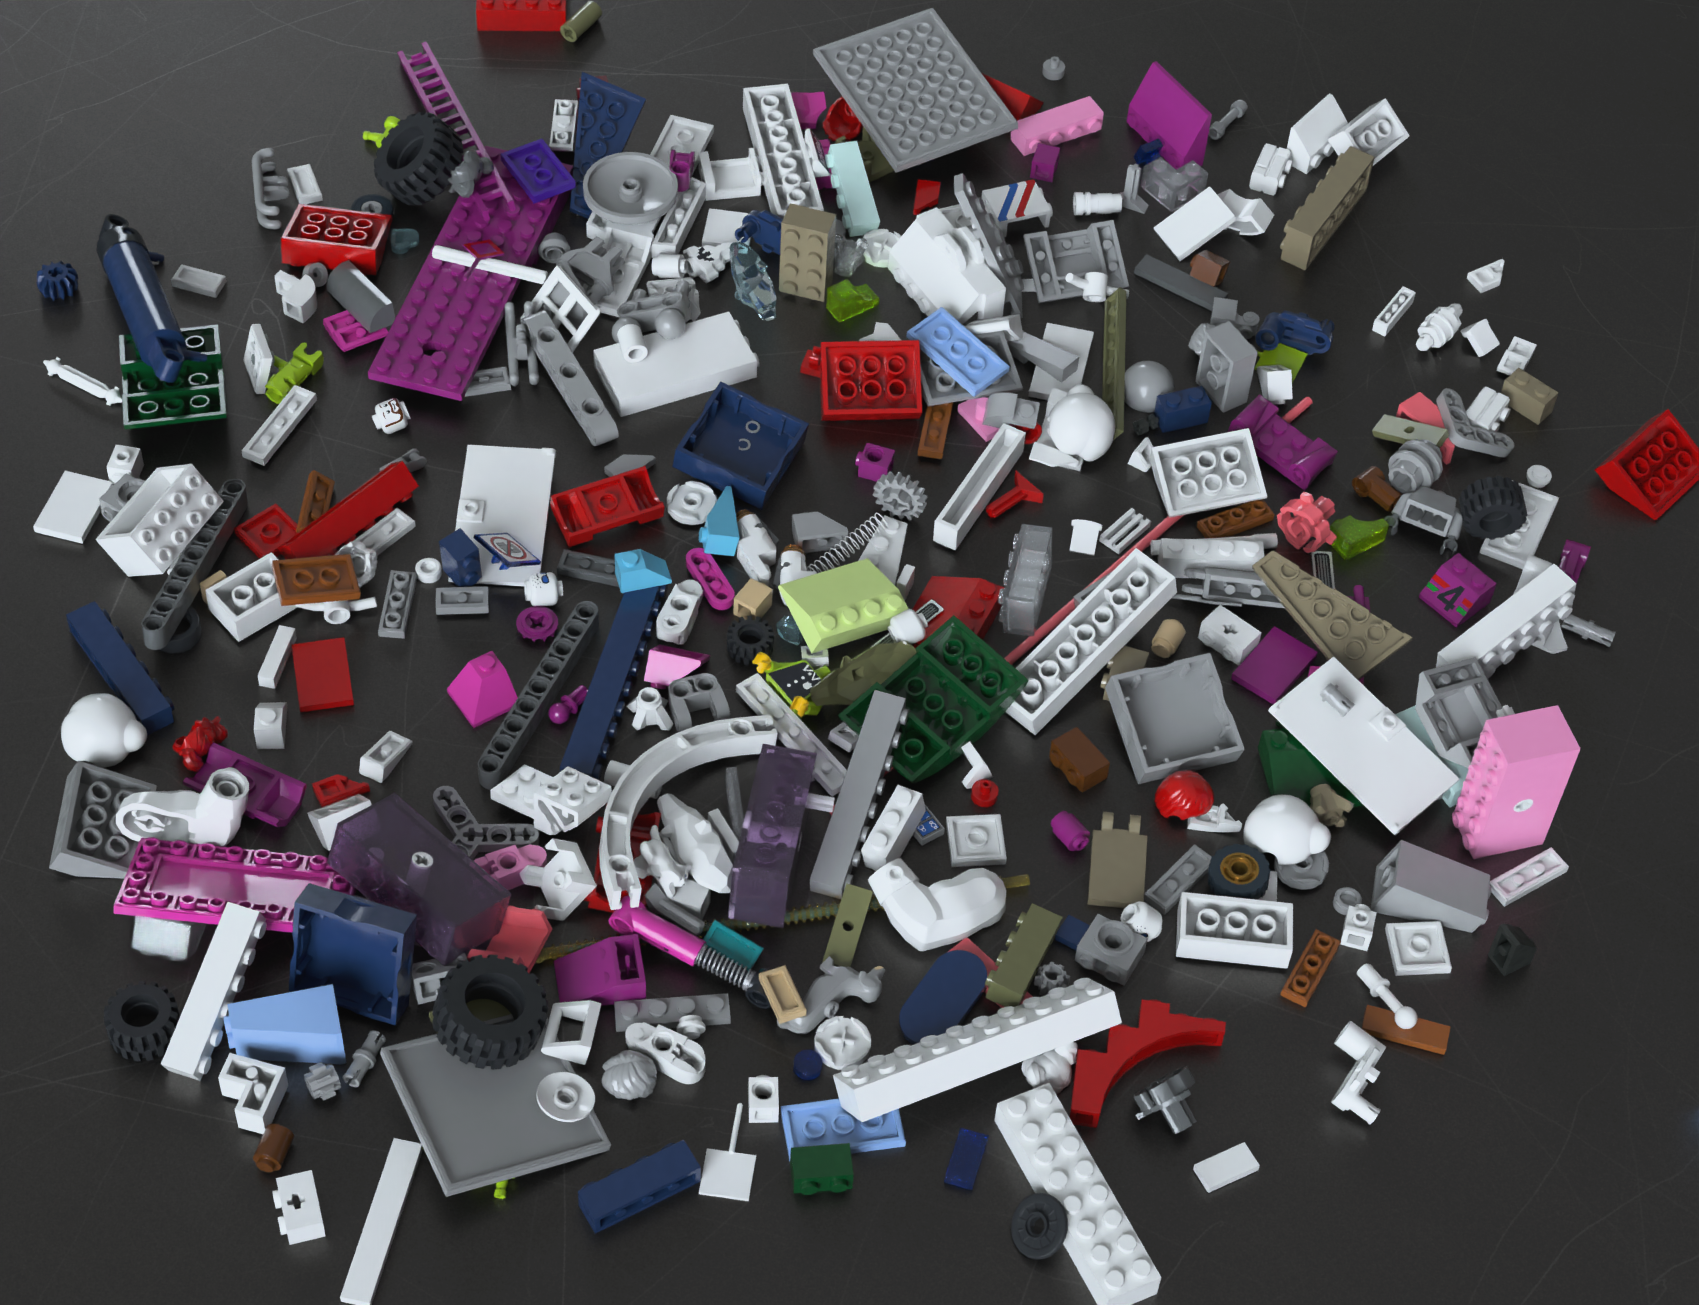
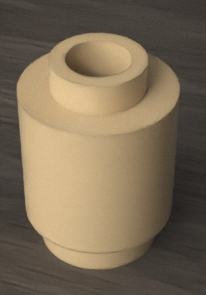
[1151,619,1186,658]

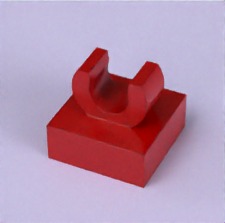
[800,346,821,378]

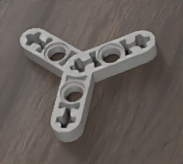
[429,786,540,893]

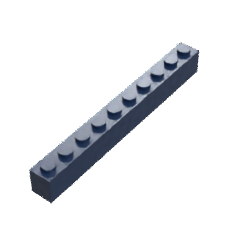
[560,584,668,780]

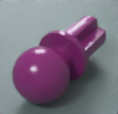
[549,685,588,724]

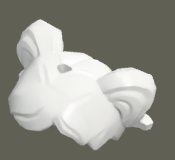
[1021,1042,1078,1094]

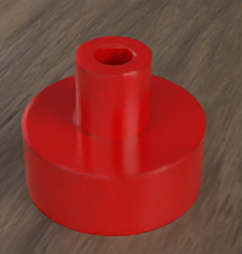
[971,779,999,807]

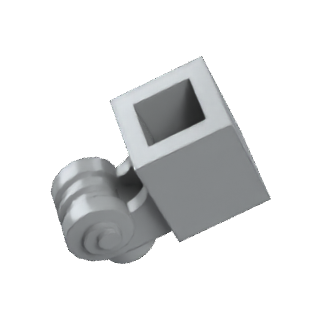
[1210,297,1259,339]

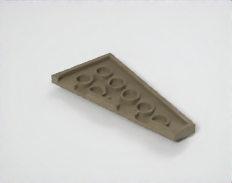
[1252,550,1413,681]

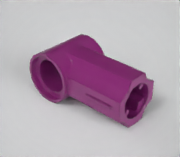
[1558,539,1591,584]

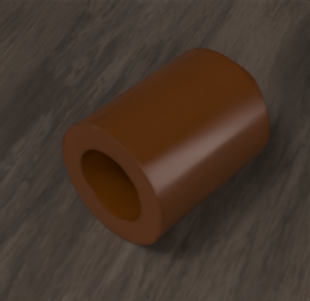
[253,1124,294,1172]

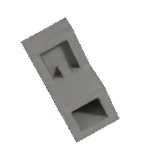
[982,393,1040,429]

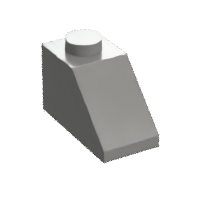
[792,512,848,553]

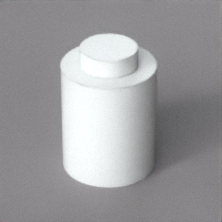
[617,324,648,363]

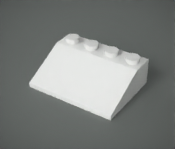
[1150,428,1267,518]

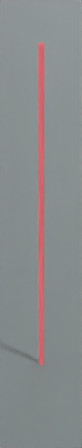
[829,396,1312,816]

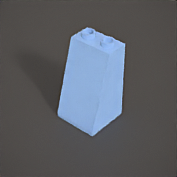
[223,984,346,1064]

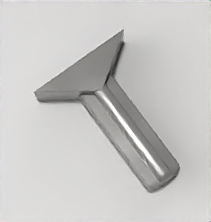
[1116,163,1149,214]
[645,883,705,936]

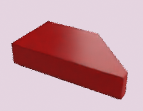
[913,179,941,215]

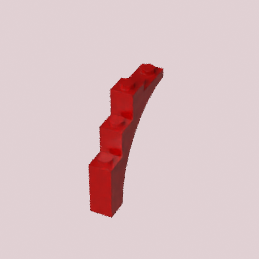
[1069,999,1226,1128]

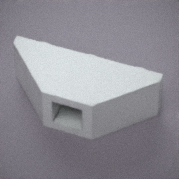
[549,99,578,152]

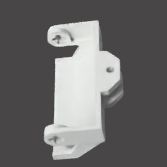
[888,207,1006,325]

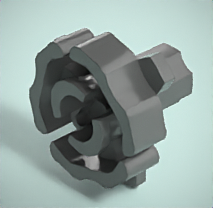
[1133,1065,1197,1134]

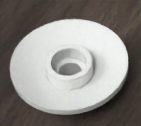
[536,1072,595,1122]

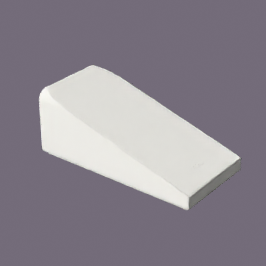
[359,731,412,783]

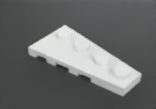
[858,515,908,586]

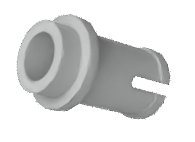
[1320,683,1355,717]

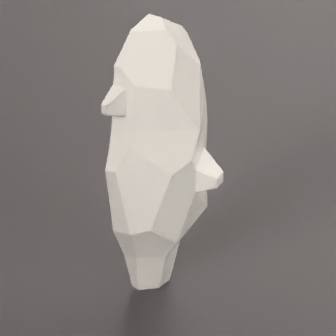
[657,793,739,893]

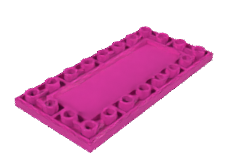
[114,837,362,933]

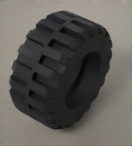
[374,112,463,205]
[432,955,549,1070]

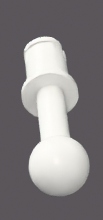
[1357,964,1418,1029]

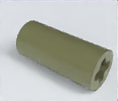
[560,1,602,42]

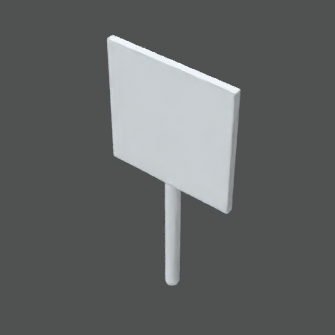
[699,1103,756,1201]

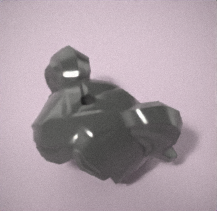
[448,149,494,198]

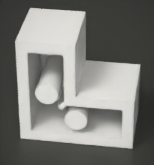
[218,1053,288,1134]

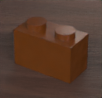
[1049,727,1110,793]

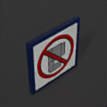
[473,533,541,570]

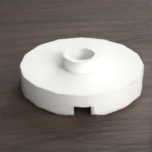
[667,481,717,525]

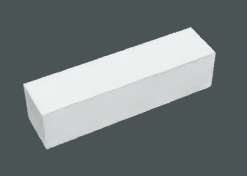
[1372,286,1416,336]
[258,625,297,689]

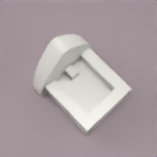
[1460,319,1500,357]
[1069,519,1103,556]
[961,742,993,789]

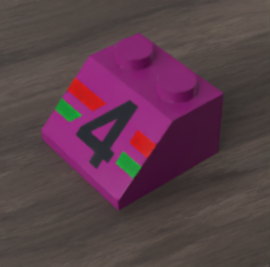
[1419,553,1497,628]

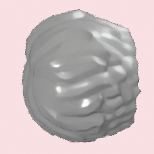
[601,1050,657,1100]

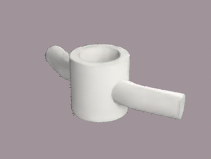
[1066,272,1129,302]
[295,597,377,624]

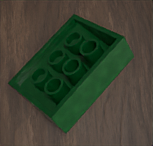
[1258,728,1364,807]

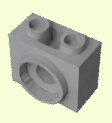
[99,473,145,522]
[1074,914,1148,985]

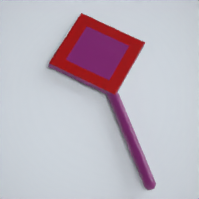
[463,239,505,281]

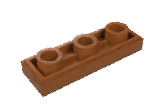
[1197,499,1275,538]
[1280,929,1341,1008]

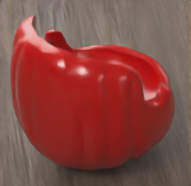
[1155,770,1215,820]

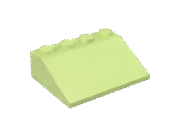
[778,558,909,653]

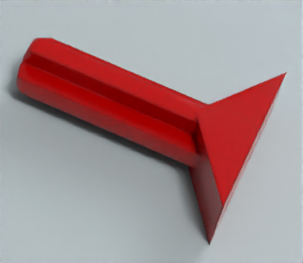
[986,470,1044,518]

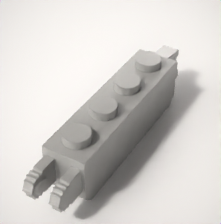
[1182,567,1284,608]

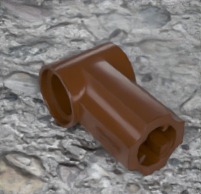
[1352,466,1402,512]

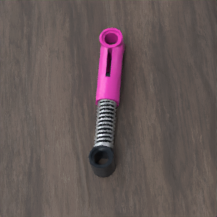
[608,896,771,1009]

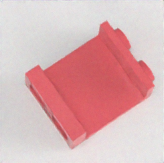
[467,905,552,973]

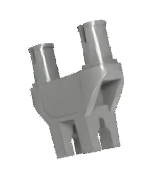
[547,236,625,305]

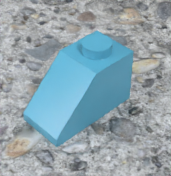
[615,549,672,593]

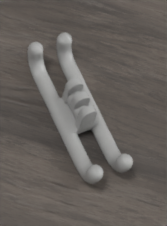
[504,301,539,386]

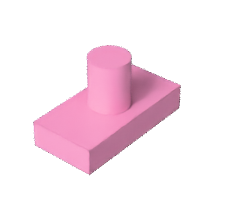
[957,397,1000,442]

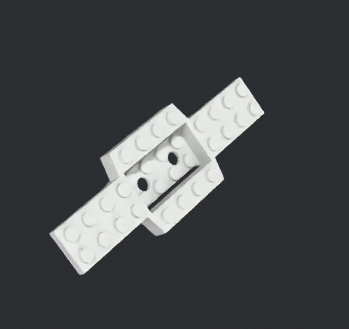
[583,115,714,317]

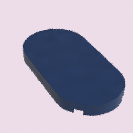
[899,950,987,1045]

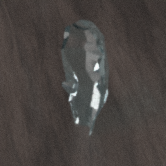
[730,242,776,321]

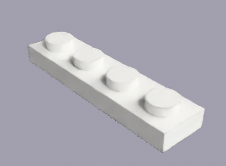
[242,385,317,466]

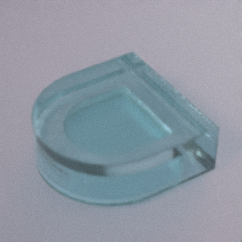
[776,615,803,646]

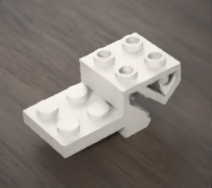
[490,764,612,835]

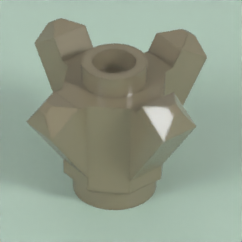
[1310,784,1354,827]

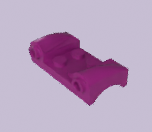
[1227,394,1338,491]

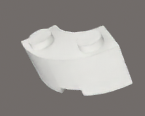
[1217,189,1274,235]

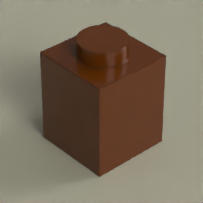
[1190,250,1231,287]

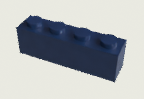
[578,1140,701,1233]

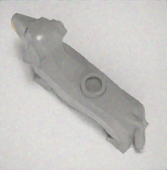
[777,956,885,1034]

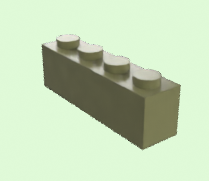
[985,903,1063,1007]

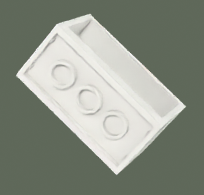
[95,464,224,577]

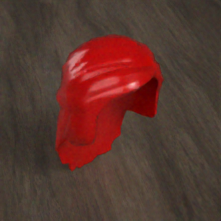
[823,97,864,142]

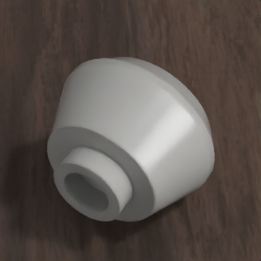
[538,233,571,263]

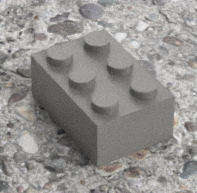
[1195,321,1258,413]

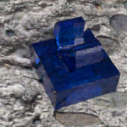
[1134,138,1163,169]

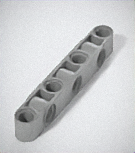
[521,310,619,446]

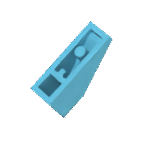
[699,486,740,556]

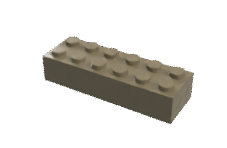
[1280,146,1375,270]

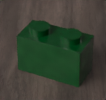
[790,1143,854,1195]

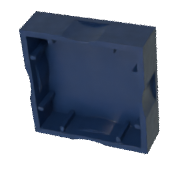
[672,381,809,510]
[289,883,417,1025]

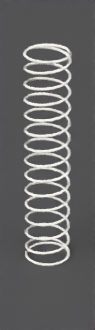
[807,513,888,574]

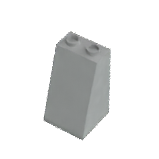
[1370,840,1492,933]

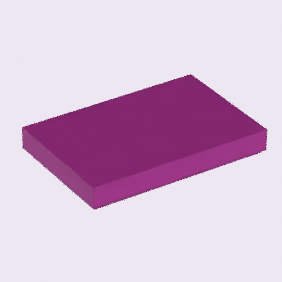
[1231,626,1318,704]

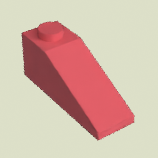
[1396,392,1455,465]

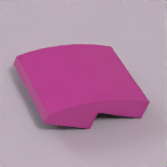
[323,310,388,352]

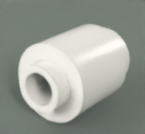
[652,254,688,278]

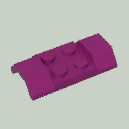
[183,742,307,827]

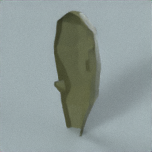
[810,641,916,706]

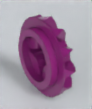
[516,606,558,642]

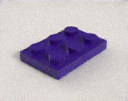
[500,138,576,203]

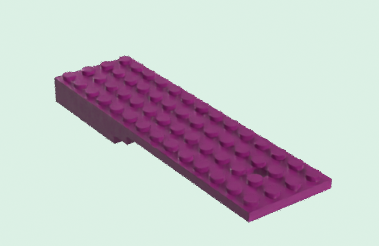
[368,146,573,401]

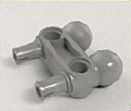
[612,280,692,343]

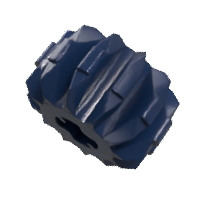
[36,260,79,301]

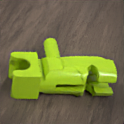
[265,343,324,404]

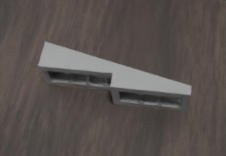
[1007,331,1079,383]

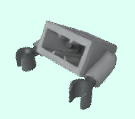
[1383,487,1463,558]

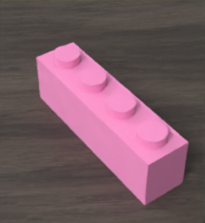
[1010,96,1104,156]

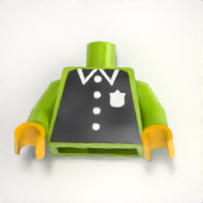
[752,652,831,719]

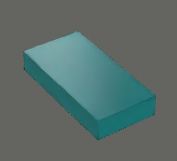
[703,920,764,971]

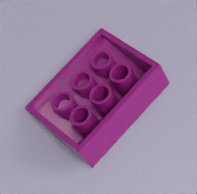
[1127,61,1212,175]

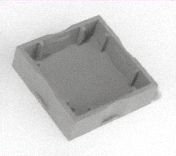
[1105,653,1245,784]

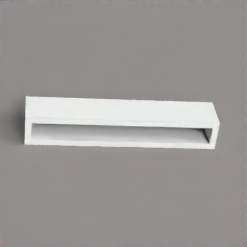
[933,423,1026,550]
[161,902,267,1081]

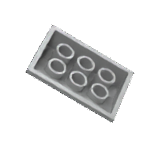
[920,331,1023,406]
[49,760,157,879]

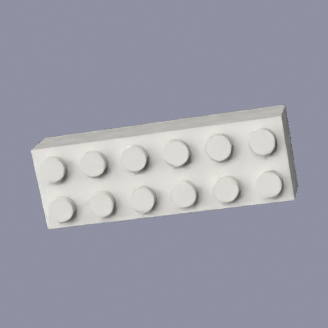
[1436,564,1576,679]

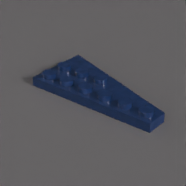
[570,72,646,219]

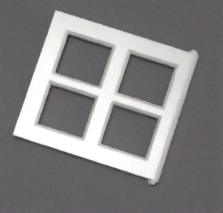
[520,266,601,353]

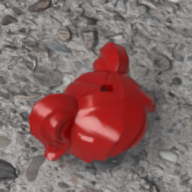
[173,716,228,772]

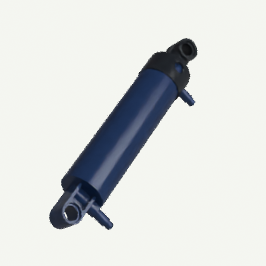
[96,214,207,383]

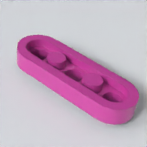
[686,548,735,610]

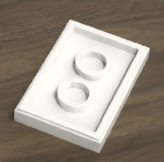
[1153,186,1237,261]
[33,471,113,544]

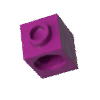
[1030,143,1061,183]
[855,443,895,482]

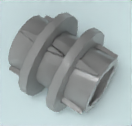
[1388,439,1443,493]

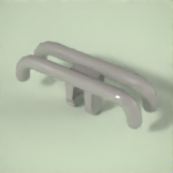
[252,148,289,229]

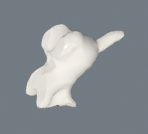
[634,825,691,898]

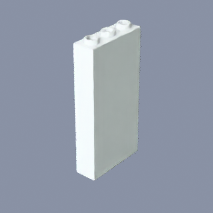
[594,311,760,417]

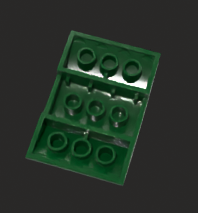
[119,324,227,429]
[838,615,1028,784]

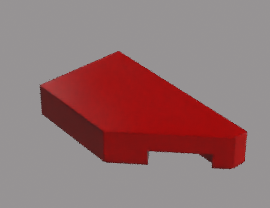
[312,774,370,807]

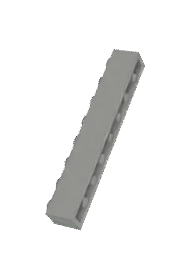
[810,690,909,899]

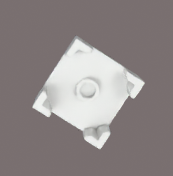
[519,838,597,921]

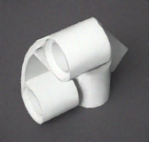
[1513,555,1568,654]

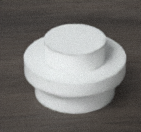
[1526,465,1552,488]
[677,1015,706,1039]

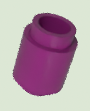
[1051,811,1090,851]

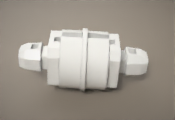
[1416,303,1463,351]

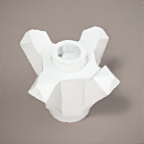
[627,687,673,731]

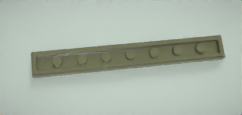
[1102,288,1126,440]

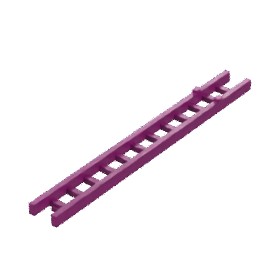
[397,42,516,221]

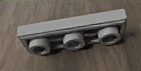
[378,570,417,639]

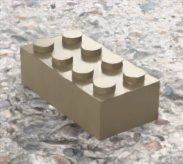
[779,203,836,302]

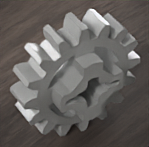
[873,471,928,520]

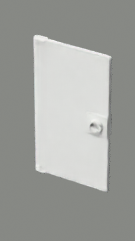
[448,445,556,586]
[1268,656,1459,835]

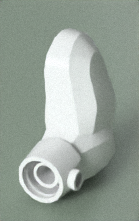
[116,767,249,847]
[868,858,1006,951]

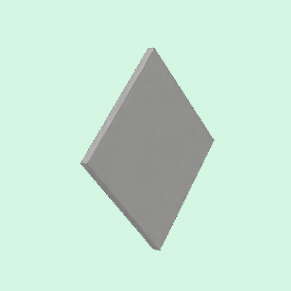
[380,1014,611,1197]

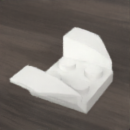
[1029,388,1084,471]

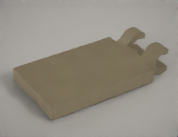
[1087,812,1147,909]

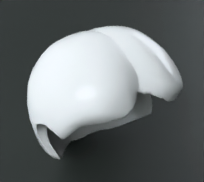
[1047,385,1115,462]
[61,693,147,768]
[1243,795,1331,865]

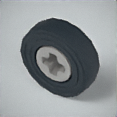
[351,194,393,220]

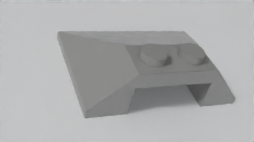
[1023,220,1129,303]
[1415,657,1502,768]

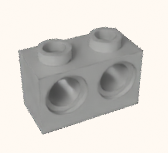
[411,952,467,1005]

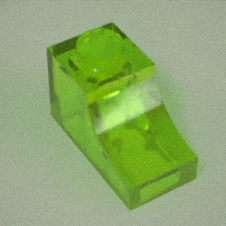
[826,279,879,323]
[1330,515,1389,561]

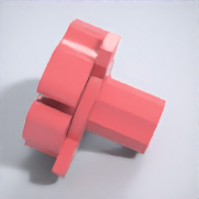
[1277,492,1337,553]

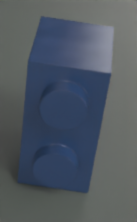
[1154,386,1212,433]
[439,528,482,587]

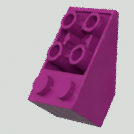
[554,934,646,1006]

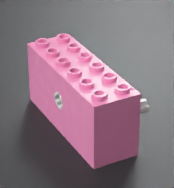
[1452,705,1580,859]

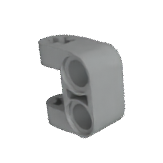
[668,673,730,732]

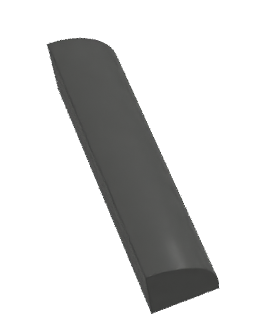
[327,260,395,333]

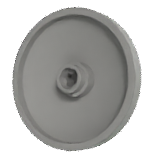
[583,152,678,225]

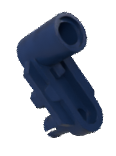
[735,210,783,255]
[1256,310,1335,355]

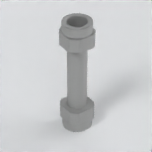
[1208,100,1248,140]

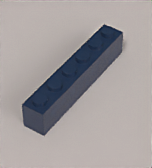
[66,601,175,735]

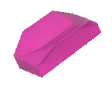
[791,91,827,129]

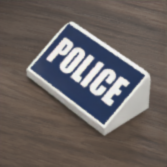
[805,128,830,177]

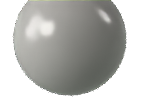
[1124,360,1175,413]

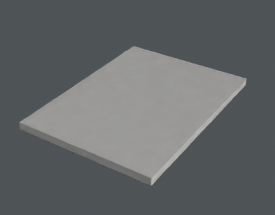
[813,8,1018,173]

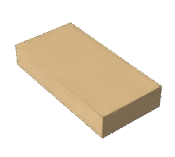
[759,965,806,1024]

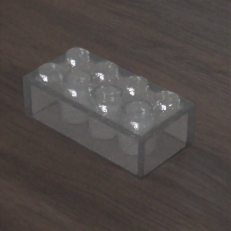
[999,524,1052,636]

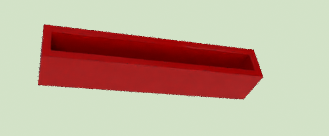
[277,461,419,559]

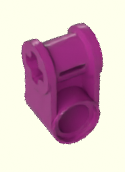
[669,149,695,192]

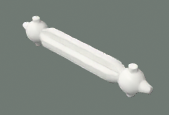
[43,357,122,406]

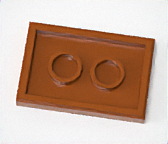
[272,554,361,606]

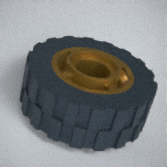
[1208,844,1270,900]

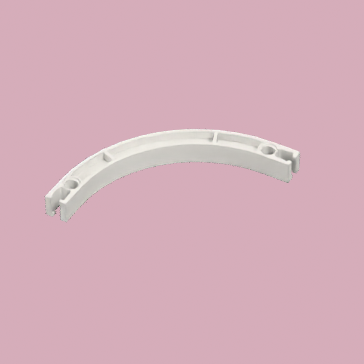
[599,715,778,910]

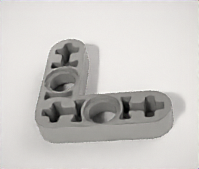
[1436,388,1514,458]

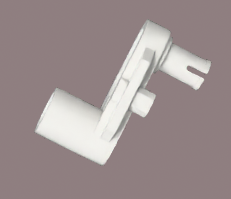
[1331,1021,1386,1124]

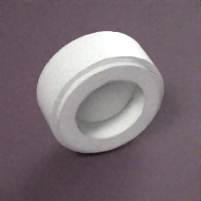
[415,558,442,583]

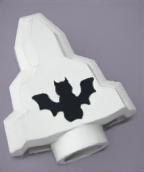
[683,242,740,283]

